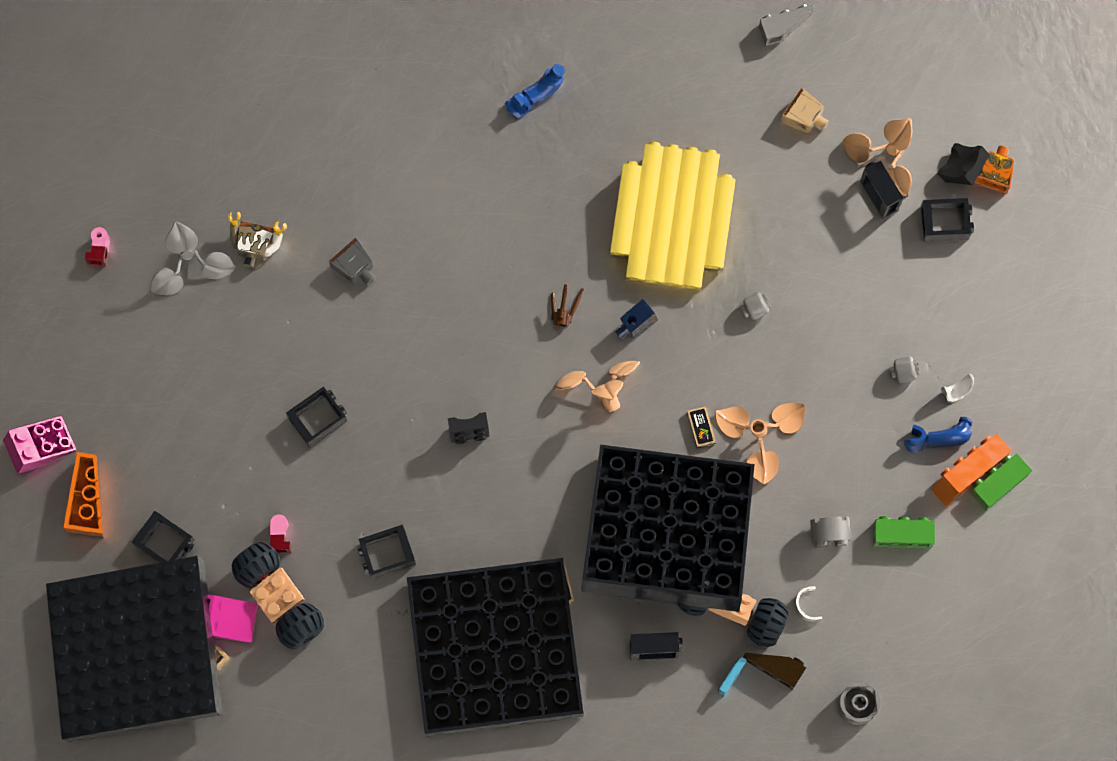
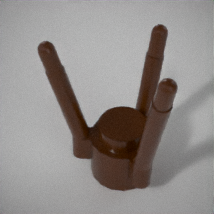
[551,284,584,327]

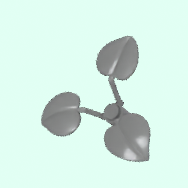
[151,221,236,295]

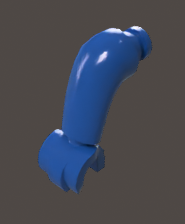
[505,64,565,118]
[904,417,973,452]

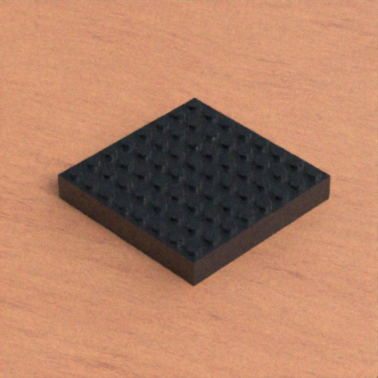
[581,444,755,612]
[46,555,223,742]
[407,558,584,737]

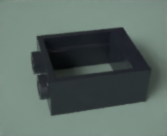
[860,160,903,219]
[920,198,974,242]
[286,386,347,448]
[132,511,195,563]
[357,524,416,579]
[630,632,683,661]

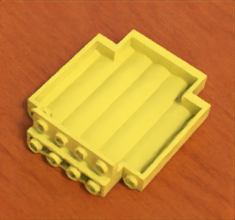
[610,142,736,290]

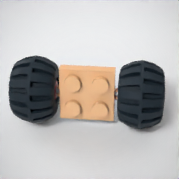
[231,542,324,649]
[677,572,789,647]

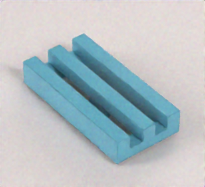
[718,657,747,696]

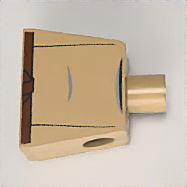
[781,87,829,133]

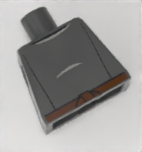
[329,238,375,285]

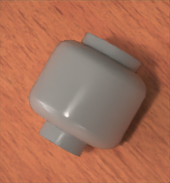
[741,292,771,320]
[890,357,920,383]

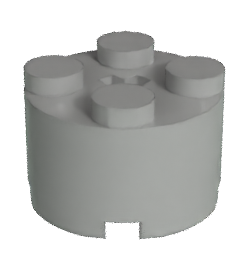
[810,516,851,548]
[838,682,880,725]

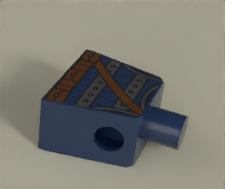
[614,299,658,339]

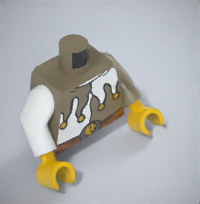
[228,211,287,268]

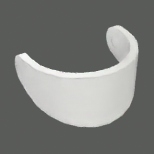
[941,374,974,402]
[795,587,822,622]

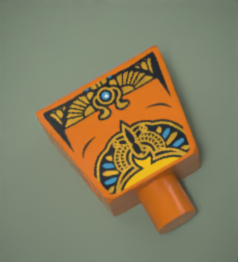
[974,146,1014,194]

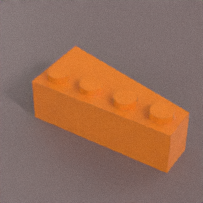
[931,434,1012,507]
[63,452,103,538]

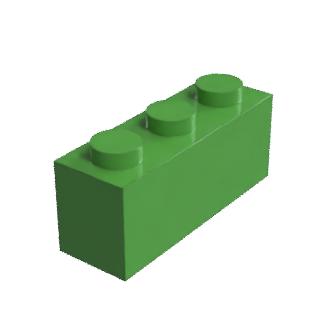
[971,454,1032,511]
[874,516,935,548]

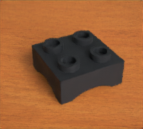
[937,143,990,185]
[448,412,489,444]

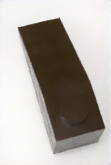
[743,653,807,691]

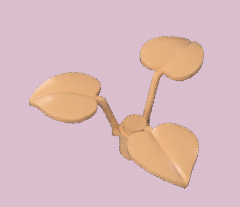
[843,118,912,197]
[554,361,640,412]
[716,403,806,484]

